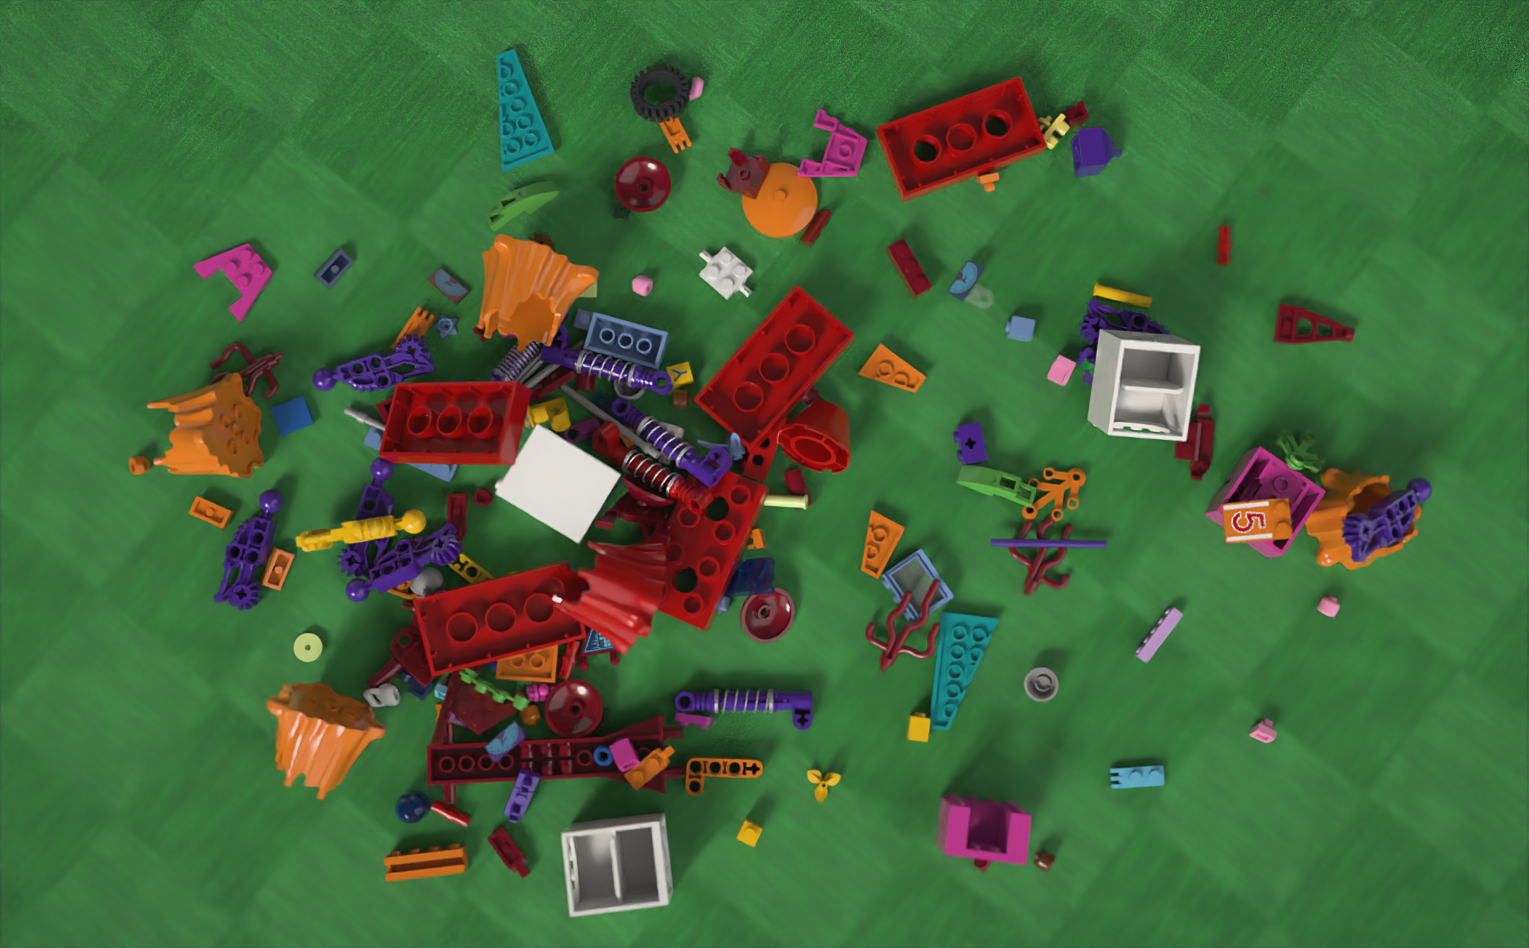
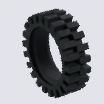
[630,64,690,123]

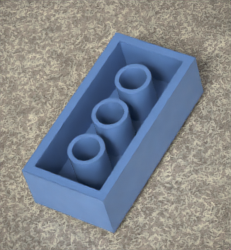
[583,312,669,372]

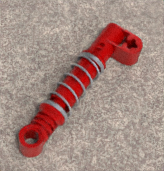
[593,420,713,514]

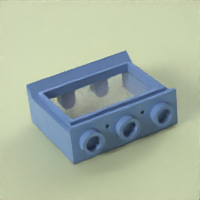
[881,549,954,622]

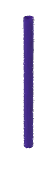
[991,539,1107,548]

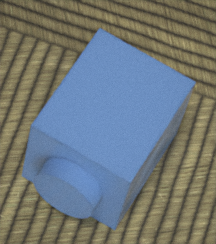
[1005,316,1035,342]

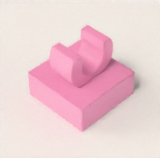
[1249,718,1277,744]

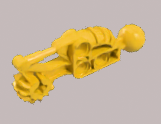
[296,509,426,552]

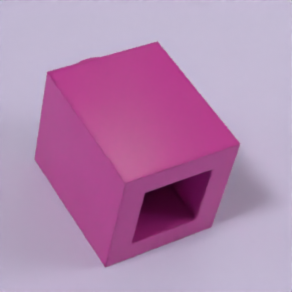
[609,738,641,772]

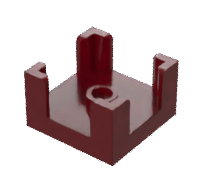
[716,147,771,199]

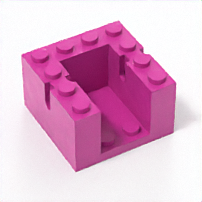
[1204,447,1326,558]
[936,793,1031,865]

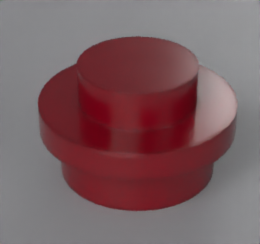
[473,488,493,507]

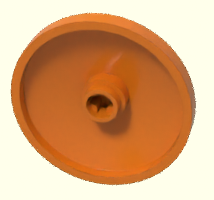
[742,163,817,238]

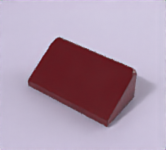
[800,210,832,247]

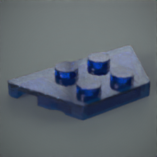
[725,557,776,597]

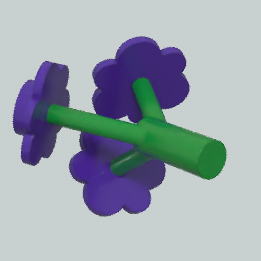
[1076,347,1097,386]

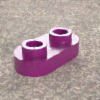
[675,712,715,729]

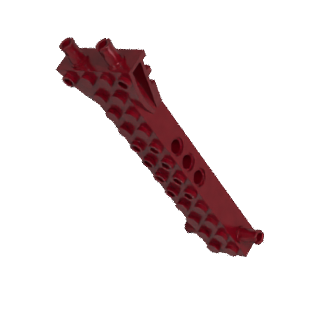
[427,713,685,804]

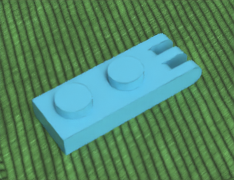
[1110,765,1165,789]

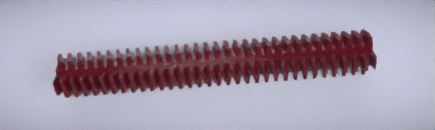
[430,670,462,747]

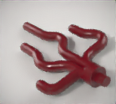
[208,343,284,399]
[1008,496,1073,597]
[865,579,941,672]

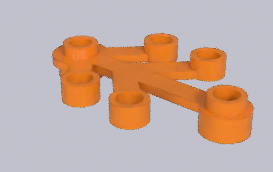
[1022,467,1086,521]

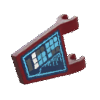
[579,627,620,671]

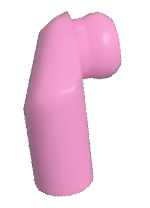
[689,77,704,101]

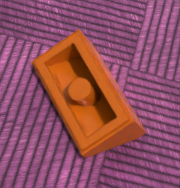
[259,547,295,591]

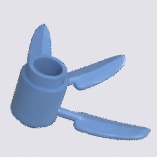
[697,432,746,461]

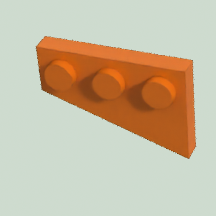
[858,344,927,393]
[861,510,905,579]
[496,645,558,683]

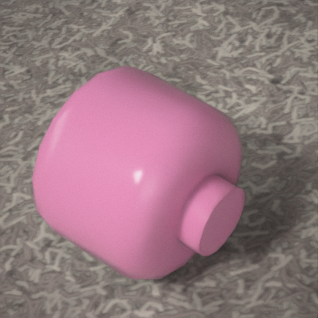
[632,275,653,296]
[1317,596,1340,617]

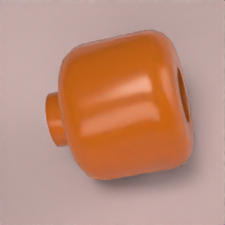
[519,705,541,726]

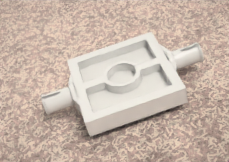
[699,247,753,300]

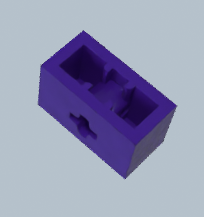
[953,422,988,465]

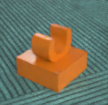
[976,172,999,192]
[747,528,767,549]

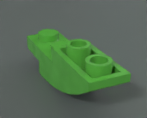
[485,181,560,231]
[956,465,1037,507]

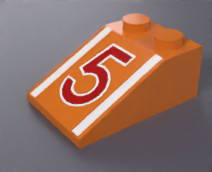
[1221,498,1292,544]

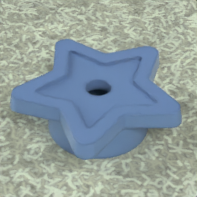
[433,314,457,338]

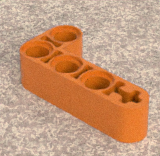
[686,756,763,796]

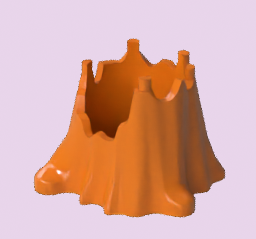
[477,234,599,353]
[147,372,264,478]
[1305,467,1422,570]
[266,682,387,800]

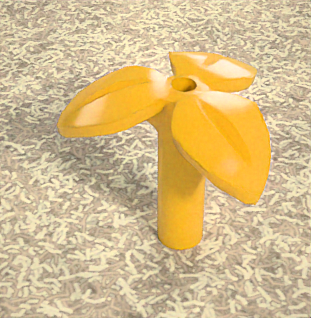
[807,769,841,802]

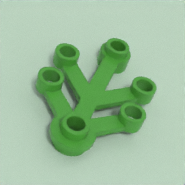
[1275,430,1325,474]
[459,668,530,711]

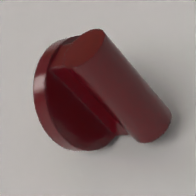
[974,858,993,873]

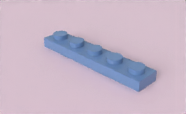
[363,426,459,483]

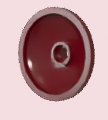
[615,156,672,213]
[622,474,677,507]
[740,586,795,643]
[545,679,603,738]

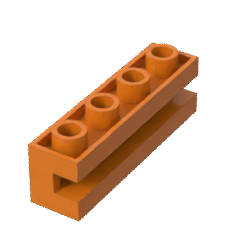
[384,843,468,882]

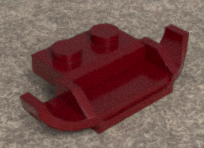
[1173,404,1215,481]

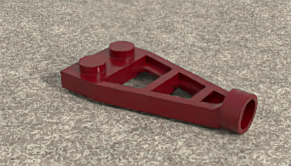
[1273,304,1355,345]

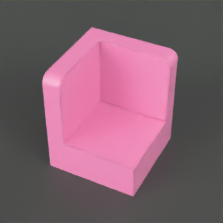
[1047,355,1076,386]

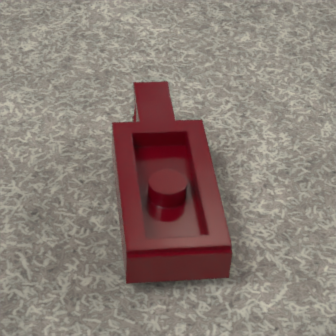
[530,366,577,403]
[447,493,468,546]
[486,826,531,879]

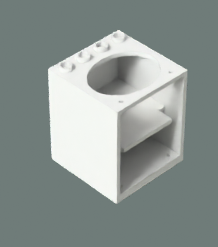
[1087,329,1200,441]
[495,424,622,543]
[561,812,673,917]

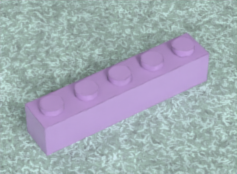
[1135,607,1183,663]

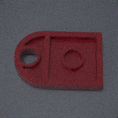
[390,628,438,688]

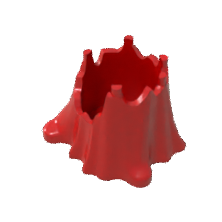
[550,534,667,655]

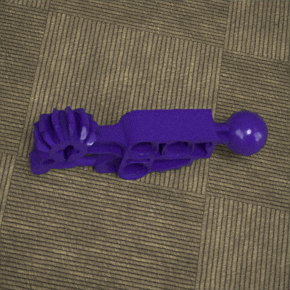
[1079,299,1200,362]
[312,333,436,392]
[337,457,396,579]
[1341,477,1433,562]
[214,489,284,610]
[345,522,462,602]

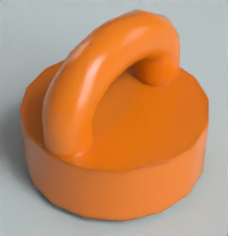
[129,455,150,475]

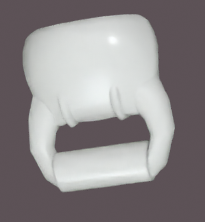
[363,683,400,707]

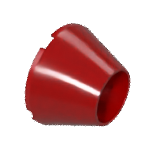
[777,401,851,473]

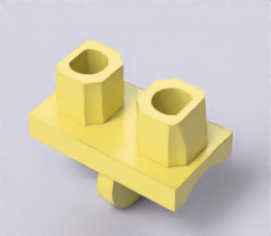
[1037,113,1070,149]

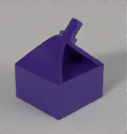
[1071,127,1122,178]

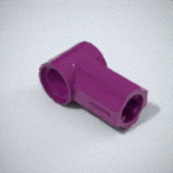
[564,417,600,443]

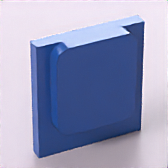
[271,395,314,437]

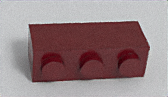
[886,238,932,301]

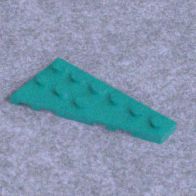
[497,49,555,172]
[929,612,1000,731]

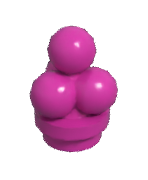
[526,682,557,702]

